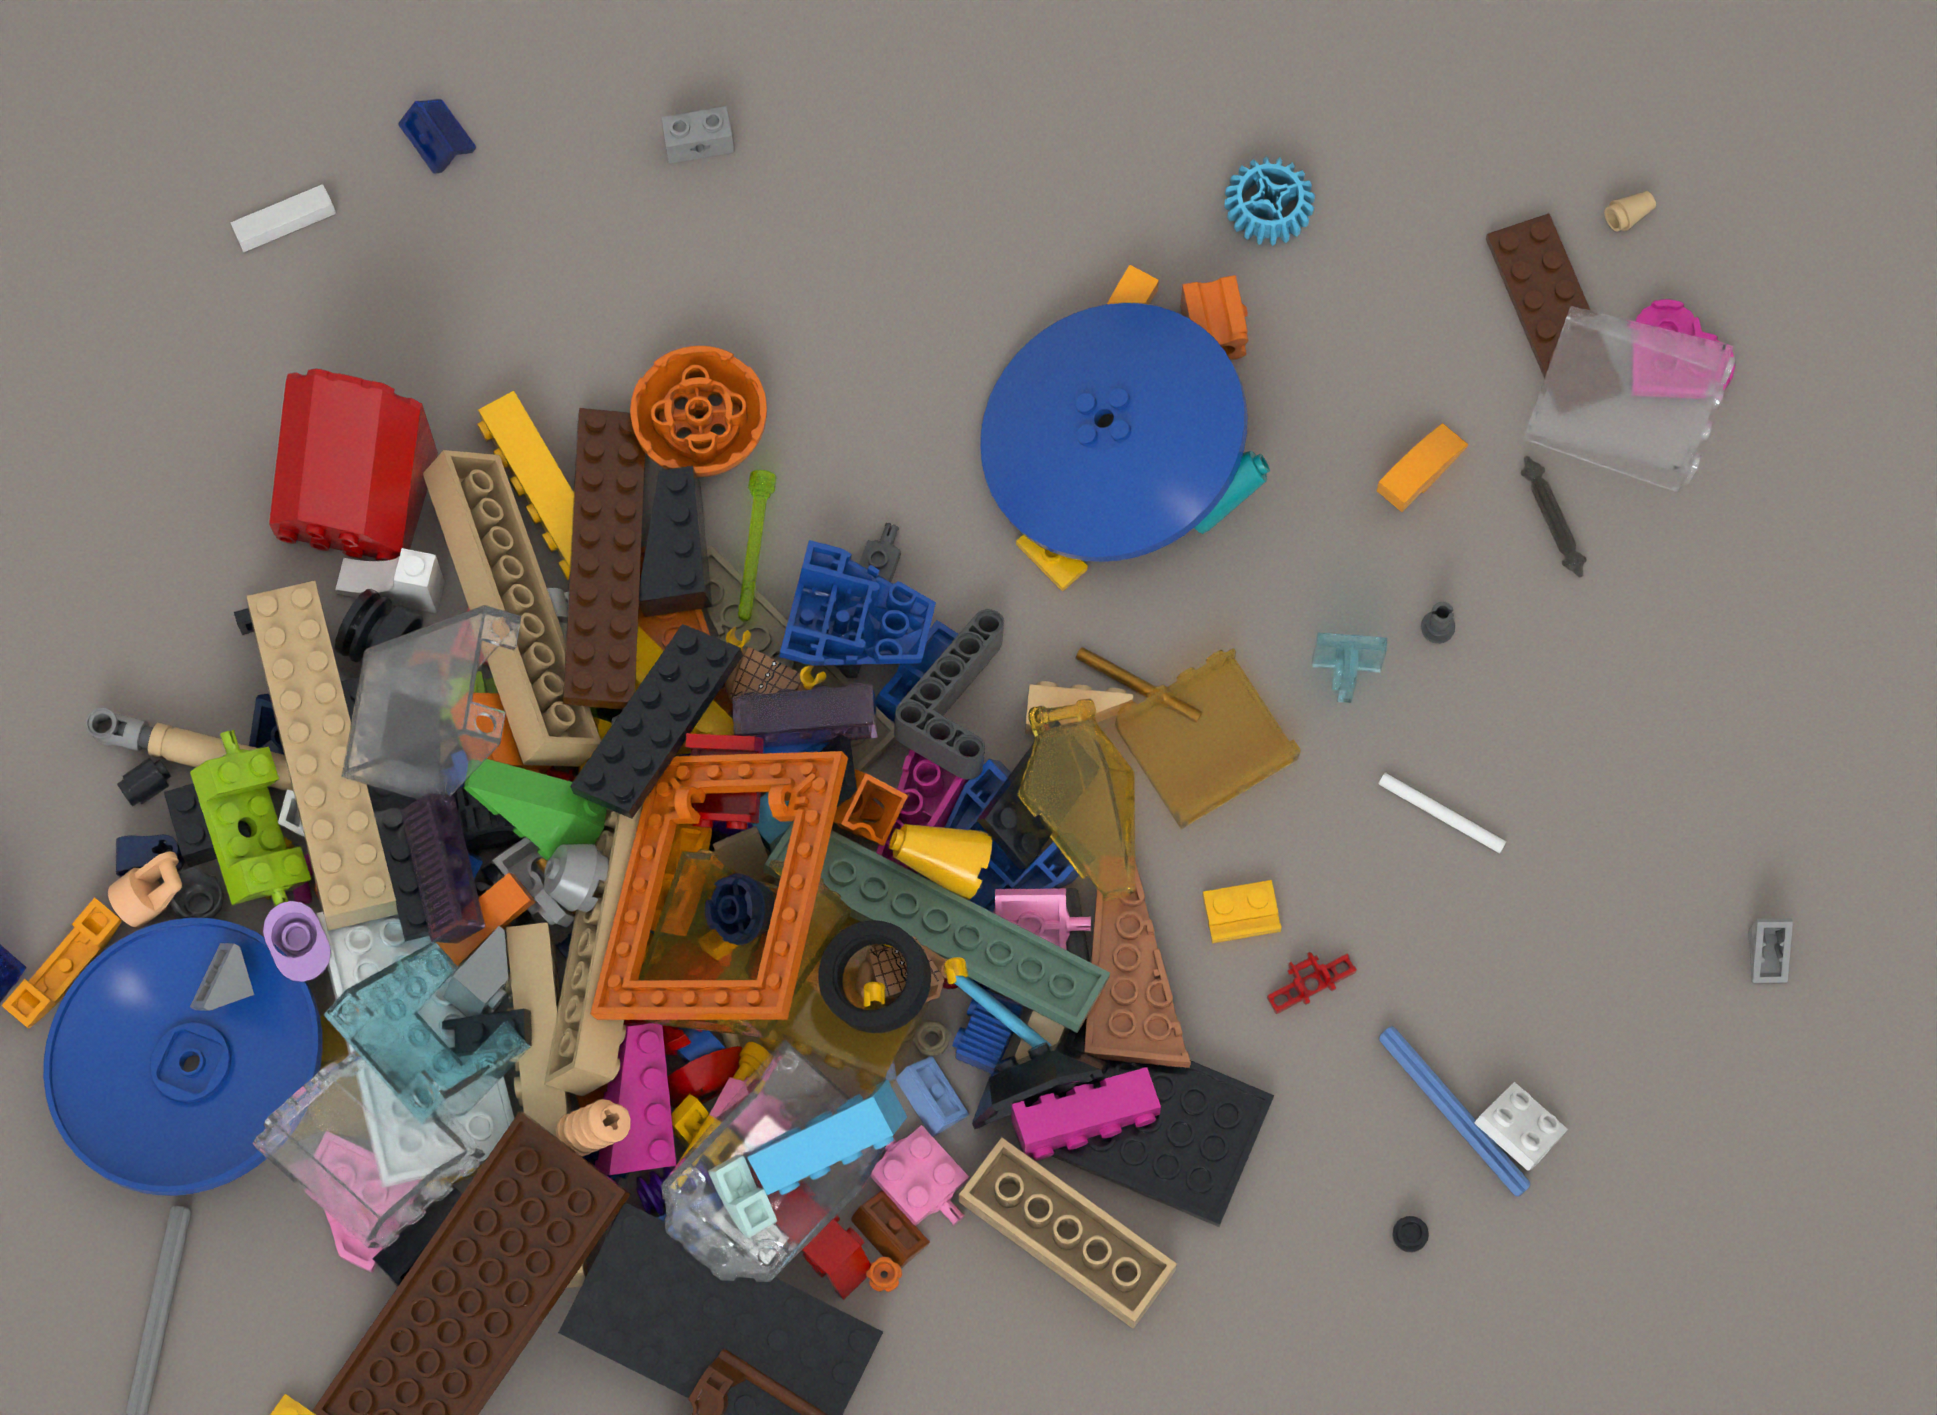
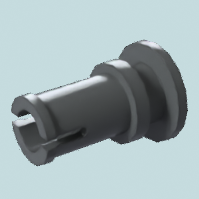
[1421,602,1455,644]

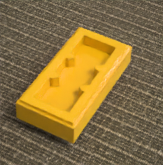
[1016,535,1088,592]

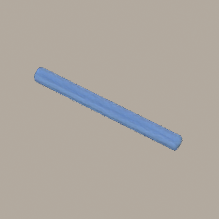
[1379,1026,1531,1197]

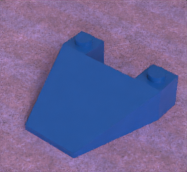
[921,759,1095,913]

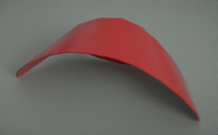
[667,1046,743,1109]

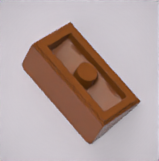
[851,1190,930,1268]

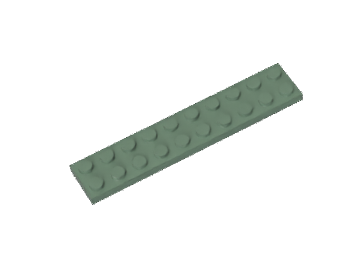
[763,821,1110,1033]

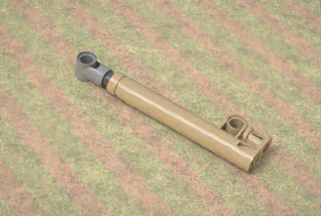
[86,708,293,791]

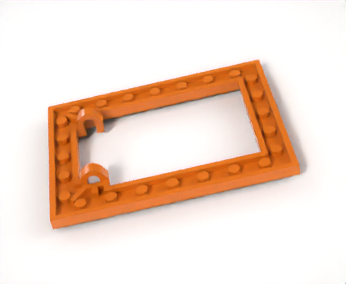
[590,751,848,1020]

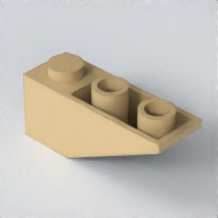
[1025,681,1133,735]

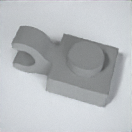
[523,871,575,928]

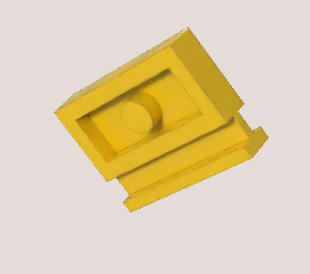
[1202,880,1282,944]

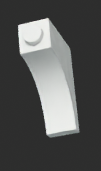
[335,548,445,614]

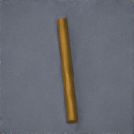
[1075,647,1203,724]

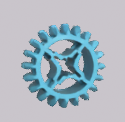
[1224,156,1315,246]

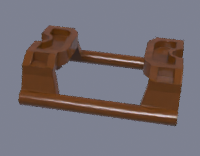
[688,1348,828,1415]

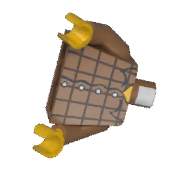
[726,626,826,736]
[855,936,968,1010]

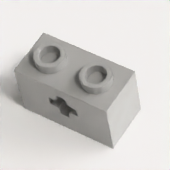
[661,106,734,164]

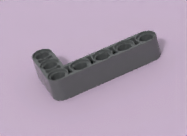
[894,609,1004,780]

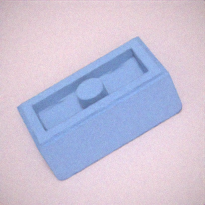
[896,1056,969,1137]

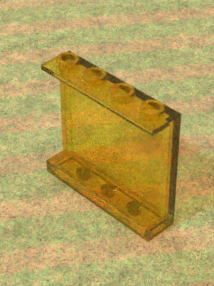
[1115,648,1301,829]

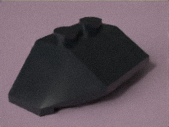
[972,1042,1109,1129]

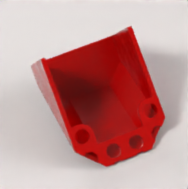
[269,368,438,561]

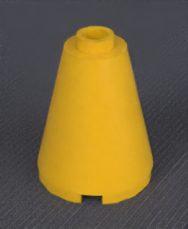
[889,824,992,900]

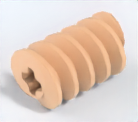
[556,1099,631,1157]

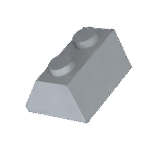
[443,926,508,1017]

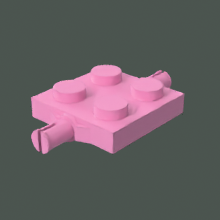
[993,888,1091,950]
[868,1125,969,1226]

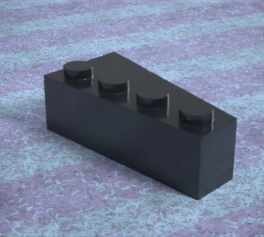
[639,466,712,617]

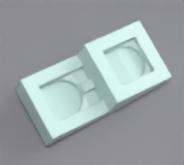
[708,1155,777,1238]

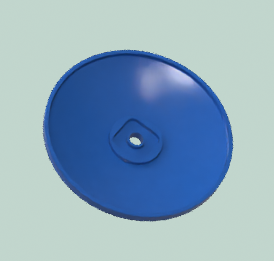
[980,303,1248,562]
[43,918,323,1196]

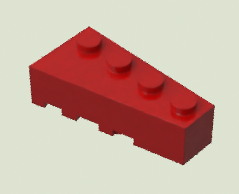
[749,1166,871,1300]

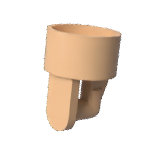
[108,852,182,928]

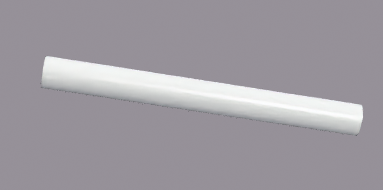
[1378,773,1507,854]

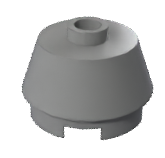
[544,844,609,912]

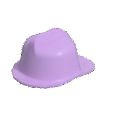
[263,901,331,982]

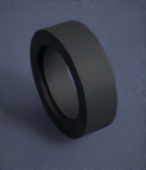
[818,920,931,1033]

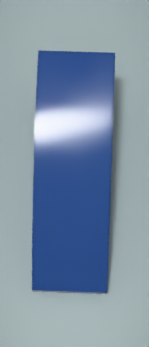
[875,620,959,723]

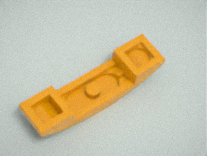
[1,897,122,1029]

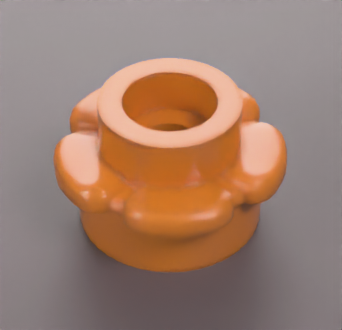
[866,1257,902,1292]

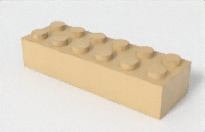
[959,1137,1177,1329]

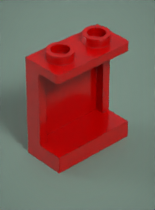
[685,733,764,830]

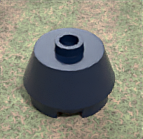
[705,873,775,945]

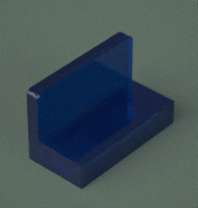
[398,99,476,174]

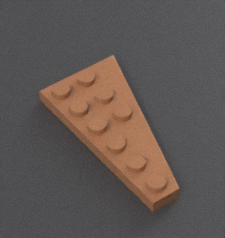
[1084,856,1191,1068]

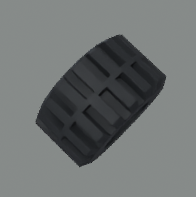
[443,786,526,850]

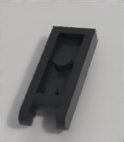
[442,1008,532,1058]

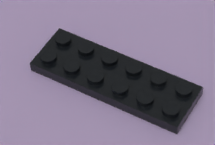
[570,624,743,819]

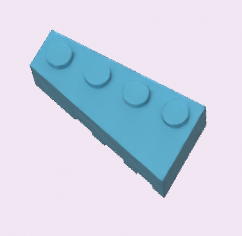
[747,1079,907,1196]

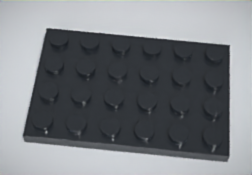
[1052,1019,1274,1227]

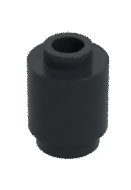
[117,758,171,807]

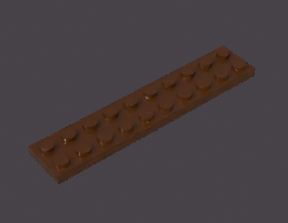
[563,408,645,710]

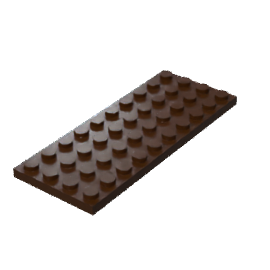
[312,1111,631,1415]

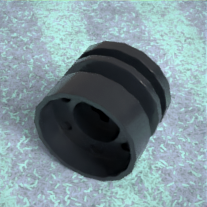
[334,589,424,673]

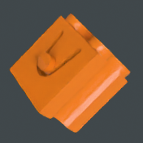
[1180,275,1249,359]
[833,769,908,846]

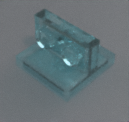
[1312,632,1387,703]

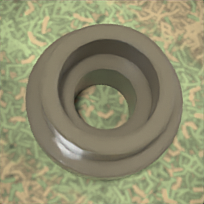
[914,1021,949,1056]

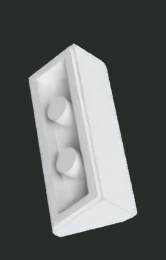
[230,184,336,253]

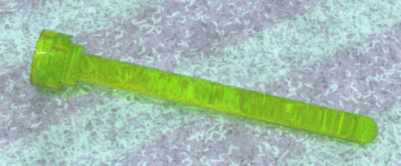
[738,470,777,622]

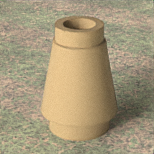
[1604,191,1656,232]

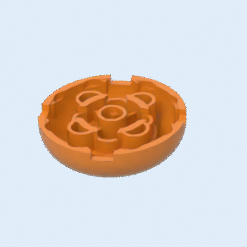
[630,346,767,478]

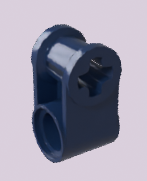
[116,834,185,877]

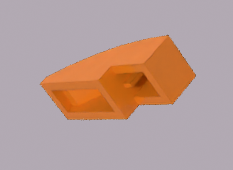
[434,873,536,969]

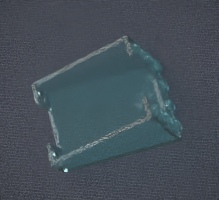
[323,941,530,1124]

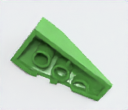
[464,755,607,860]

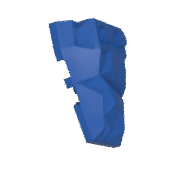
[779,540,936,666]

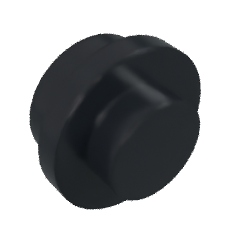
[1392,1216,1429,1252]

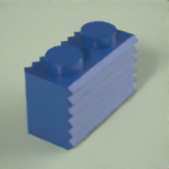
[952,989,1023,1074]

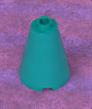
[1194,451,1270,534]

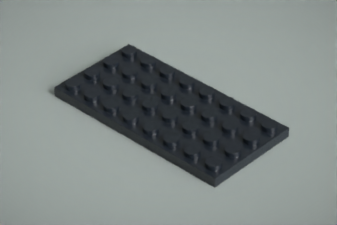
[558,1202,883,1415]

